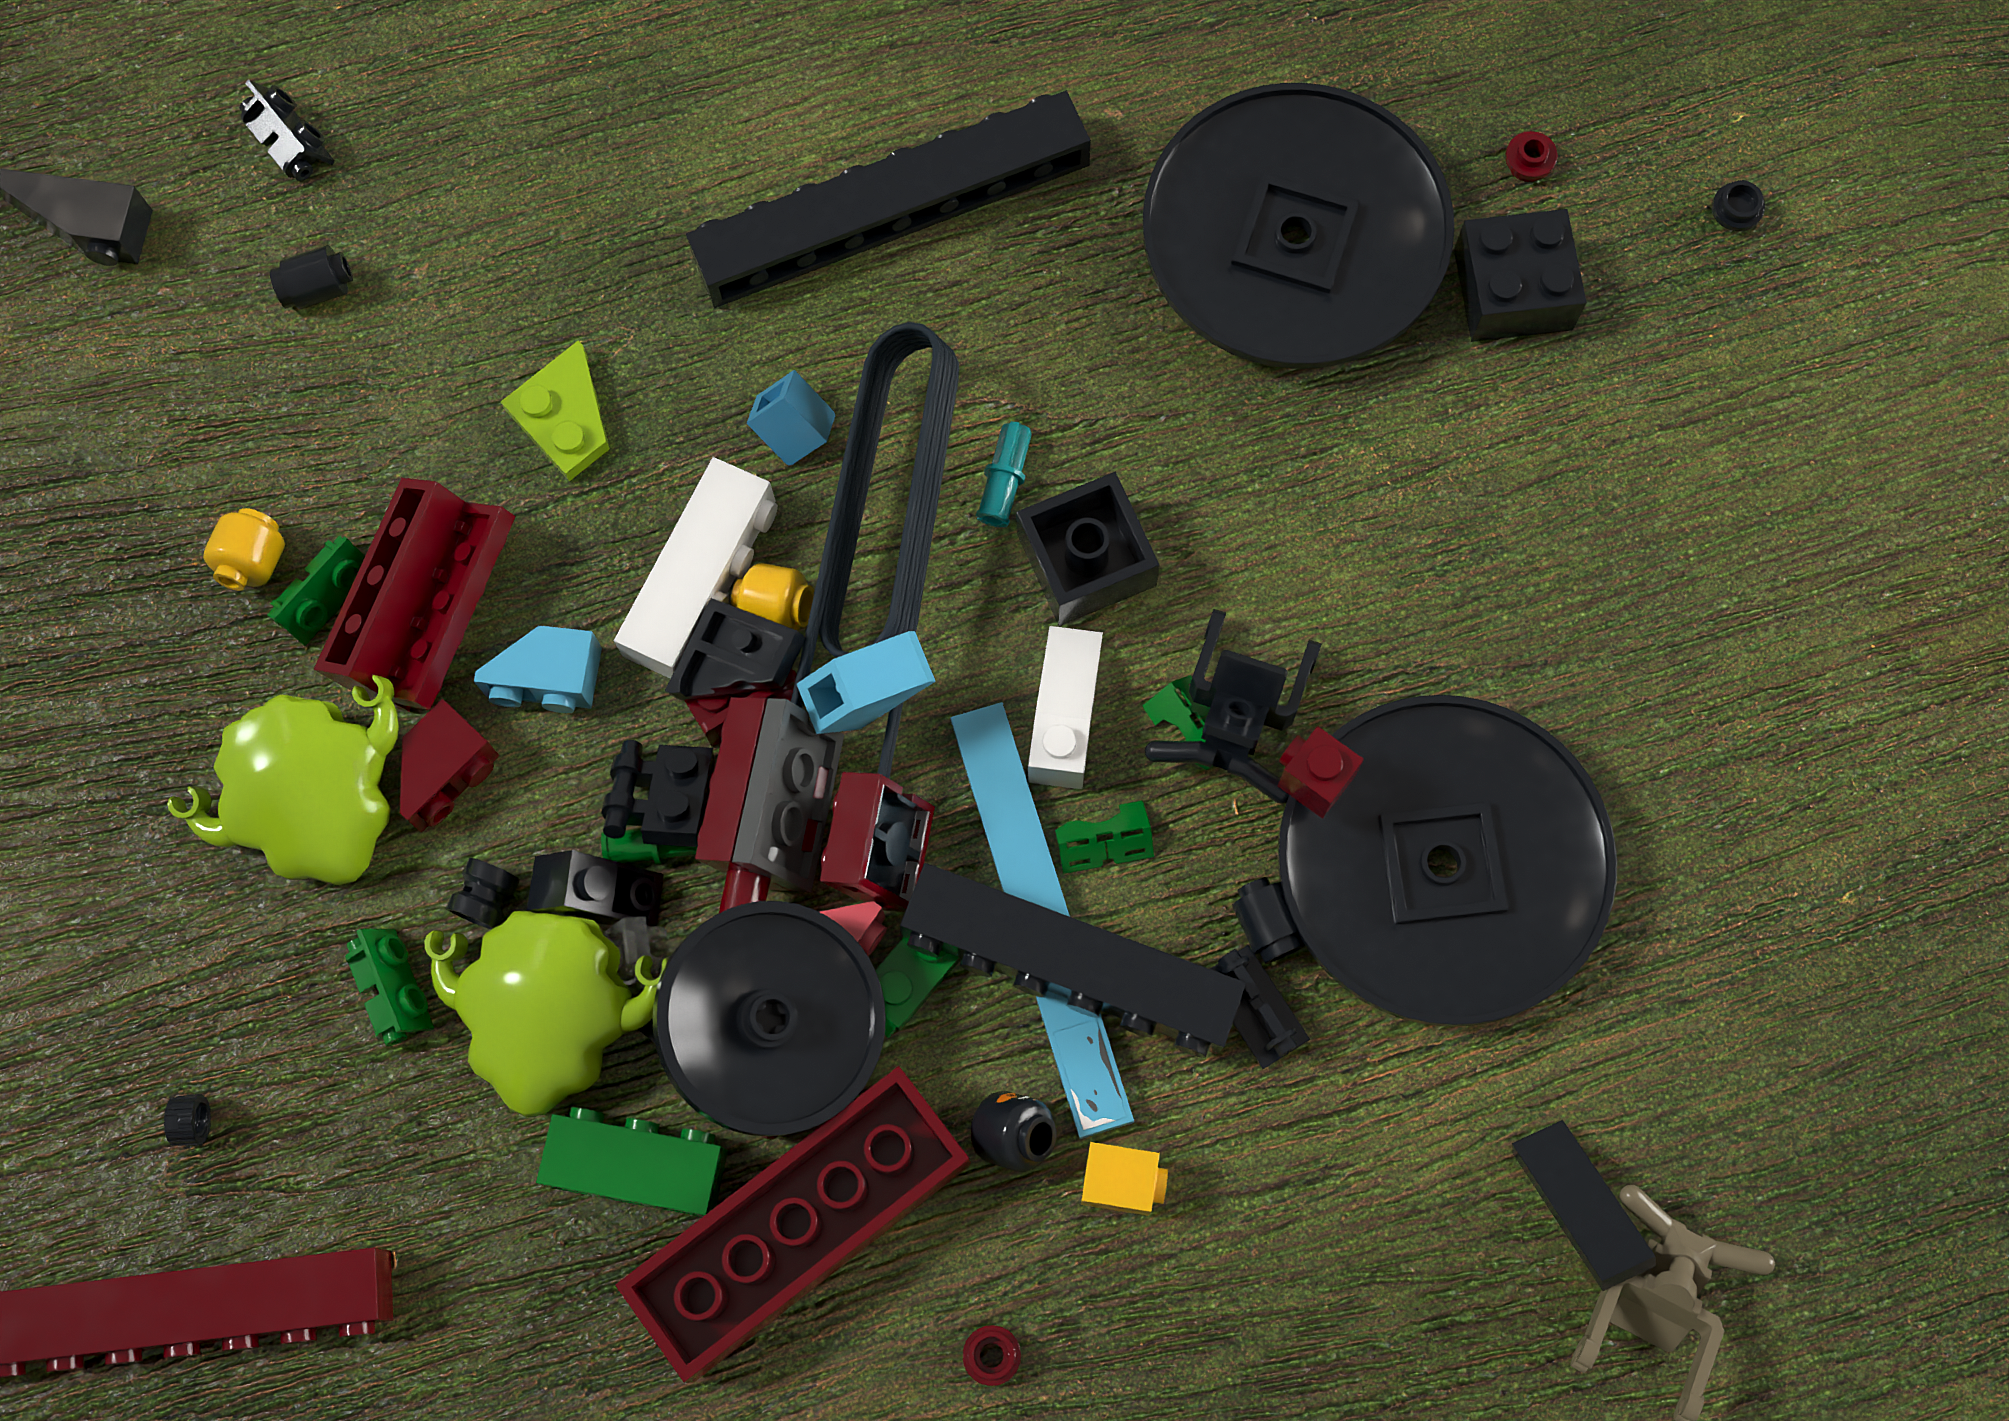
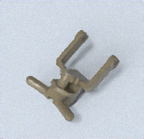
[1570,1185,1775,1421]

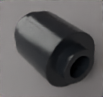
[270,245,353,310]
[1232,877,1305,964]

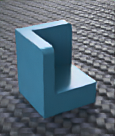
[746,370,835,465]

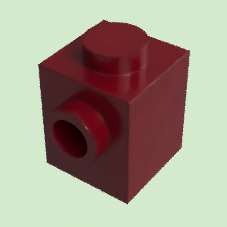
[1278,726,1364,819]

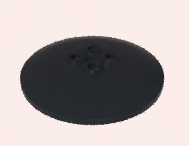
[1142,83,1455,369]
[1277,695,1617,1027]

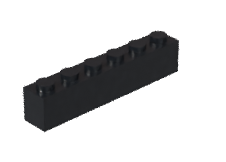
[900,863,1246,1058]

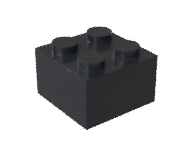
[1454,209,1587,342]
[1016,471,1160,626]

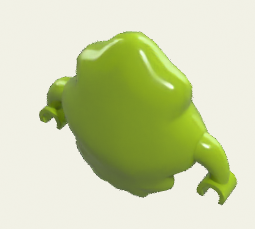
[167,675,399,885]
[424,911,670,1118]

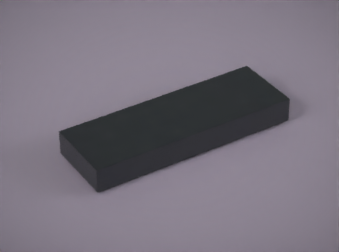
[1512,1120,1656,1291]

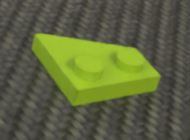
[501,341,610,482]

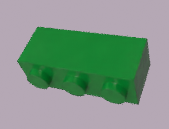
[536,1107,728,1217]

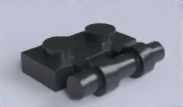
[601,740,715,847]

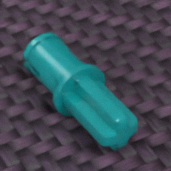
[976,421,1032,527]

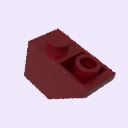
[400,699,500,833]

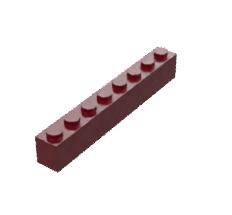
[0,1247,394,1378]

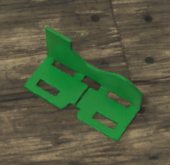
[1142,675,1213,770]
[1055,800,1154,874]

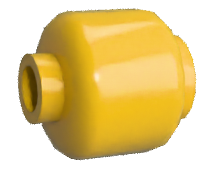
[203,508,285,591]
[731,563,814,631]

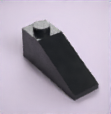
[0,169,153,266]

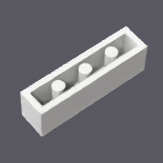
[614,457,778,679]

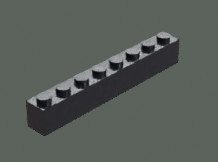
[686,90,1091,309]

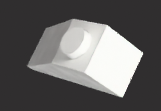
[1028,626,1103,789]

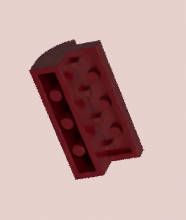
[314,477,516,712]

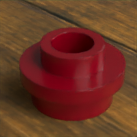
[1505,131,1558,182]
[963,1325,1021,1386]

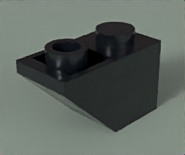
[527,850,664,929]

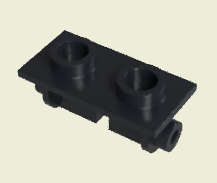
[239,80,335,181]
[1210,945,1310,1070]

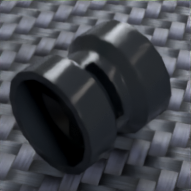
[445,857,520,930]

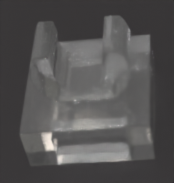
[605,917,670,985]

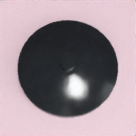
[653,901,886,1136]

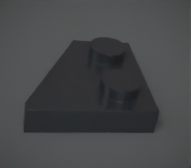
[665,598,806,700]

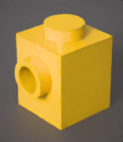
[1081,1142,1168,1216]

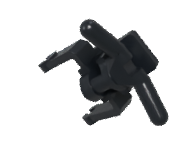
[1145,609,1322,804]

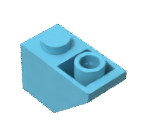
[474,626,602,713]
[797,631,936,734]

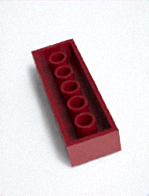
[615,1066,971,1383]

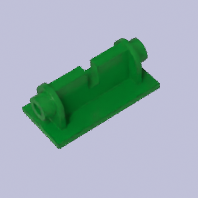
[267,536,365,646]
[345,929,434,1047]

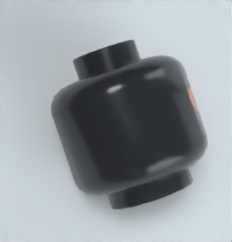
[971,1090,1057,1172]

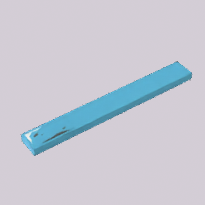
[950,702,1134,1140]

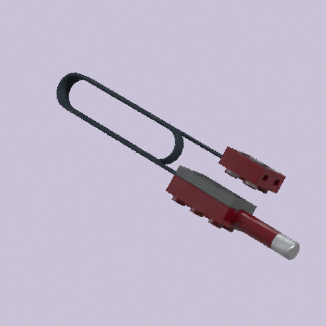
[695,322,959,914]

